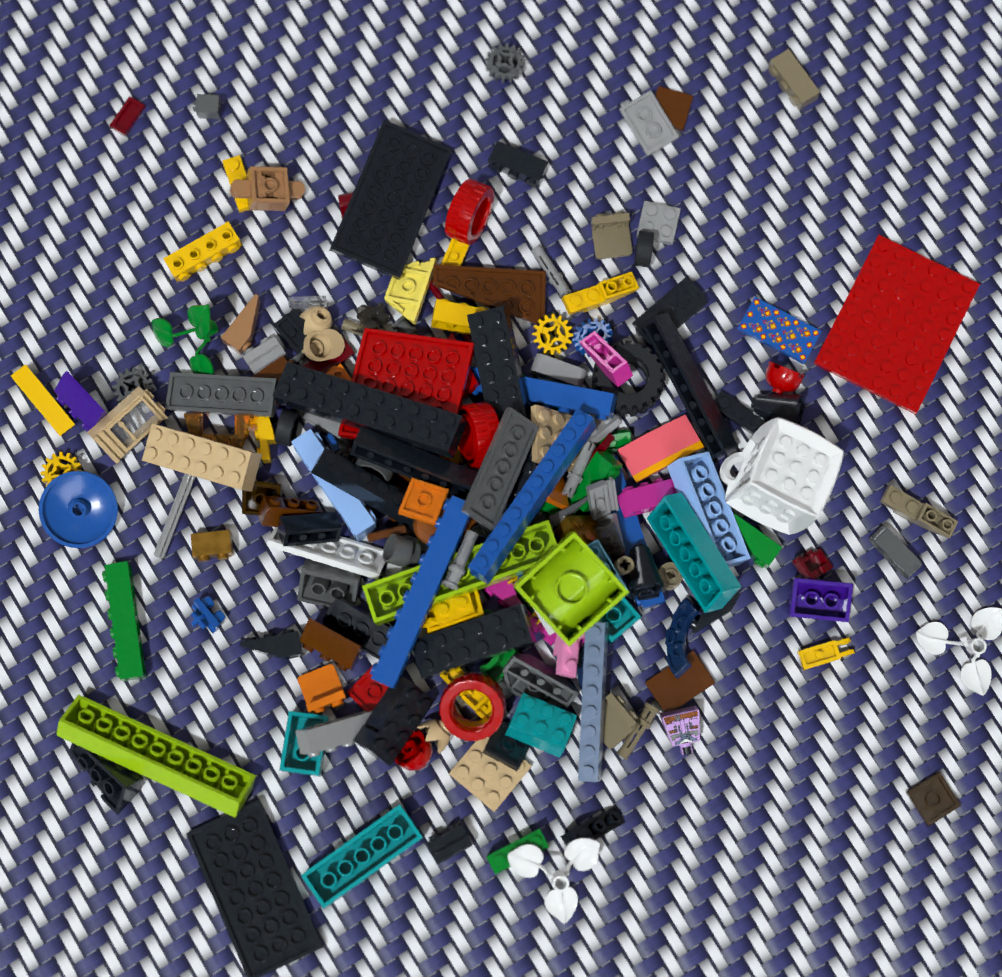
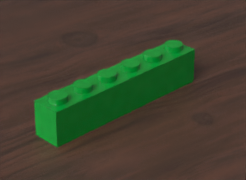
[102,561,147,682]

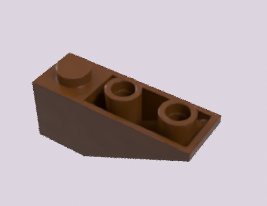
[257,496,323,527]

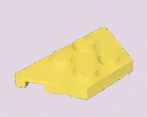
[384,258,437,324]

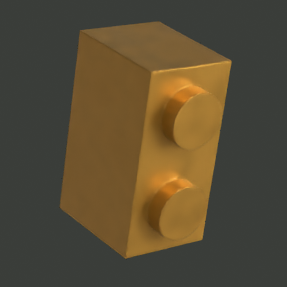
[191,530,234,562]

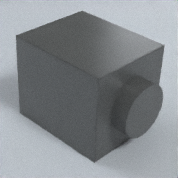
[193,94,222,120]

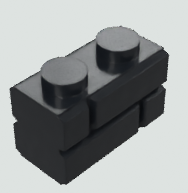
[427,823,473,864]

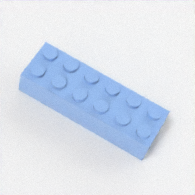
[291,429,378,542]
[667,451,751,568]

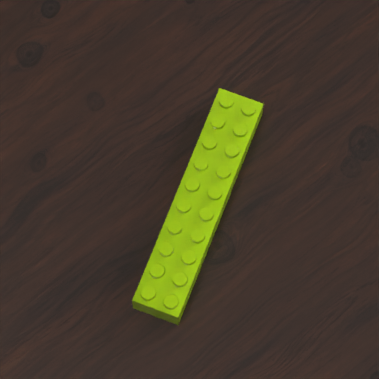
[362,520,557,626]
[56,694,256,818]

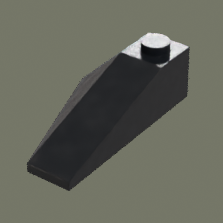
[69,743,144,814]

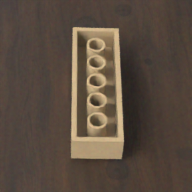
[142,424,262,492]

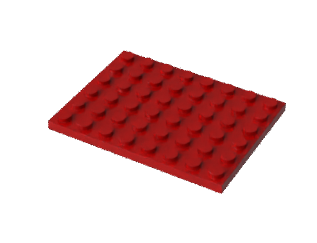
[813,235,980,415]

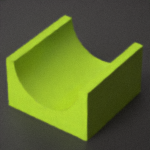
[512,531,629,647]

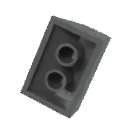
[297,558,362,608]

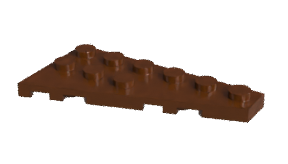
[432,265,546,327]

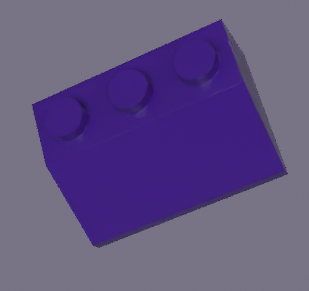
[54,371,107,432]
[787,577,853,622]

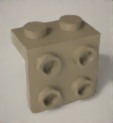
[591,212,632,260]
[603,693,640,749]

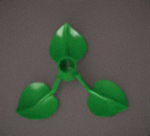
[151,304,218,375]

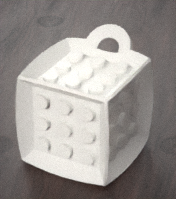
[720,417,844,535]

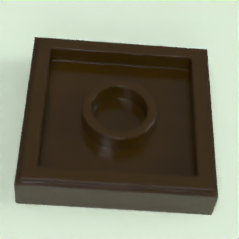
[905,772,961,827]

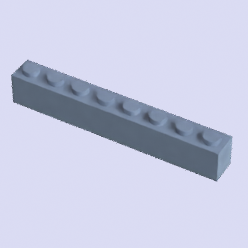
[578,621,609,782]

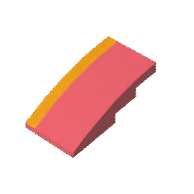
[618,415,704,483]

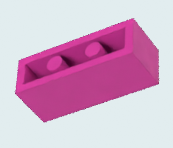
[617,478,677,518]

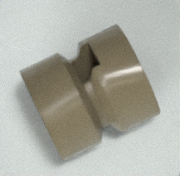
[659,562,683,591]

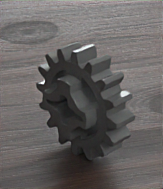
[485,43,525,83]
[112,367,155,409]

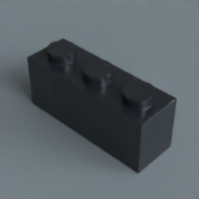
[488,141,548,187]
[277,512,342,546]

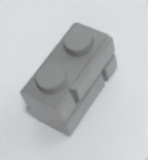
[242,336,288,374]

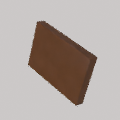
[645,651,715,712]

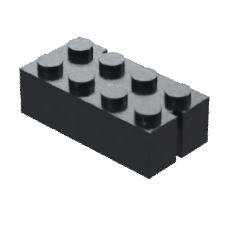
[353,676,434,767]

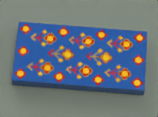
[737,297,822,365]

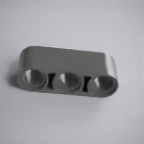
[869,525,922,579]

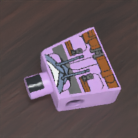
[659,706,700,755]

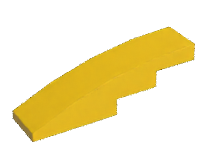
[11,364,75,436]
[439,669,492,719]

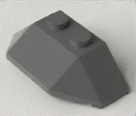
[502,654,579,708]

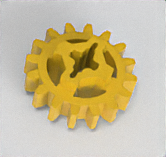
[531,314,573,355]
[40,452,82,486]

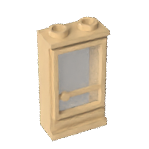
[87,386,168,464]

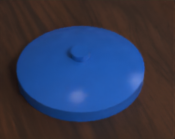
[39,471,118,548]

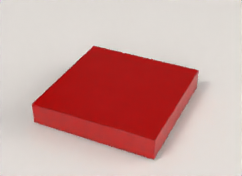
[346,664,388,711]

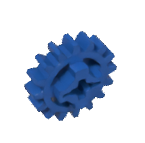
[572,318,614,357]

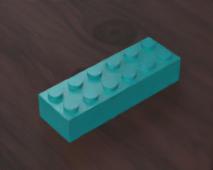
[647,492,741,613]
[301,804,423,909]

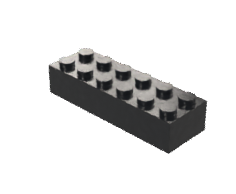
[413,603,537,679]

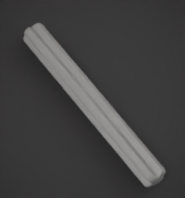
[154,474,195,559]

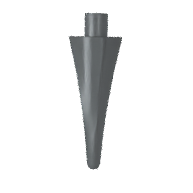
[549,496,588,529]

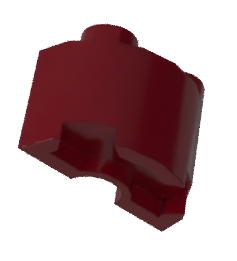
[792,548,833,579]

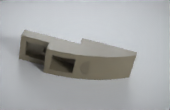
[880,485,958,538]

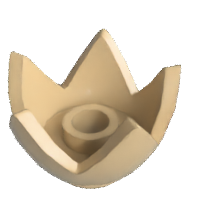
[299,306,333,335]
[417,719,451,754]

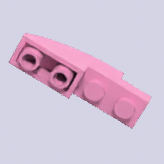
[553,633,585,678]

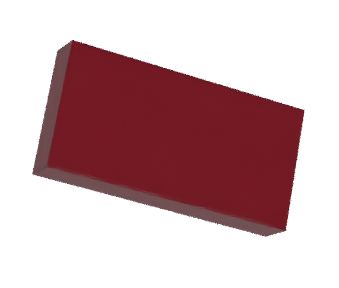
[109,96,146,137]

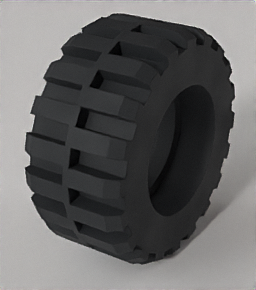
[591,341,665,417]

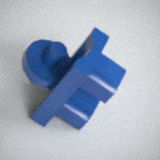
[191,596,226,633]

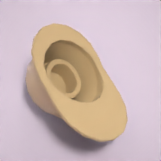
[302,329,345,361]

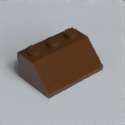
[300,618,363,672]

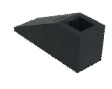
[690,592,741,636]
[240,629,304,660]
[560,805,625,846]

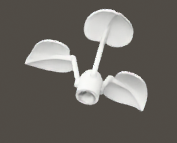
[916,607,1002,695]
[508,838,600,924]

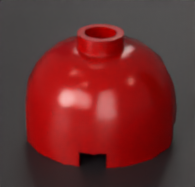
[765,361,804,394]
[395,731,433,771]

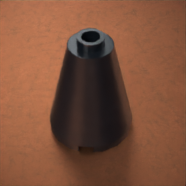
[751,394,806,425]
[627,544,666,600]

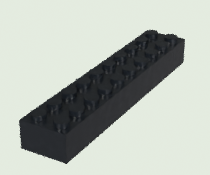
[467,306,539,504]
[273,362,467,459]

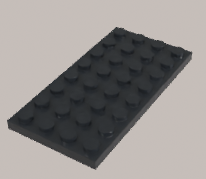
[329,119,452,280]
[186,800,324,977]

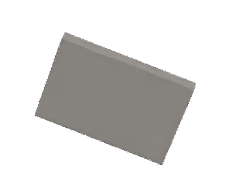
[619,90,679,157]

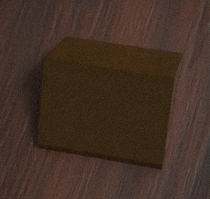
[242,481,284,515]

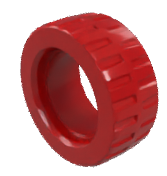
[445,179,494,245]
[458,402,499,468]
[439,672,506,741]

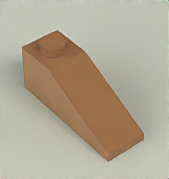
[221,294,261,355]

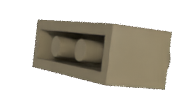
[768,49,820,110]

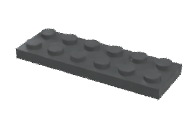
[165,372,279,418]
[461,407,539,530]

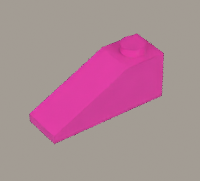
[580,331,633,387]

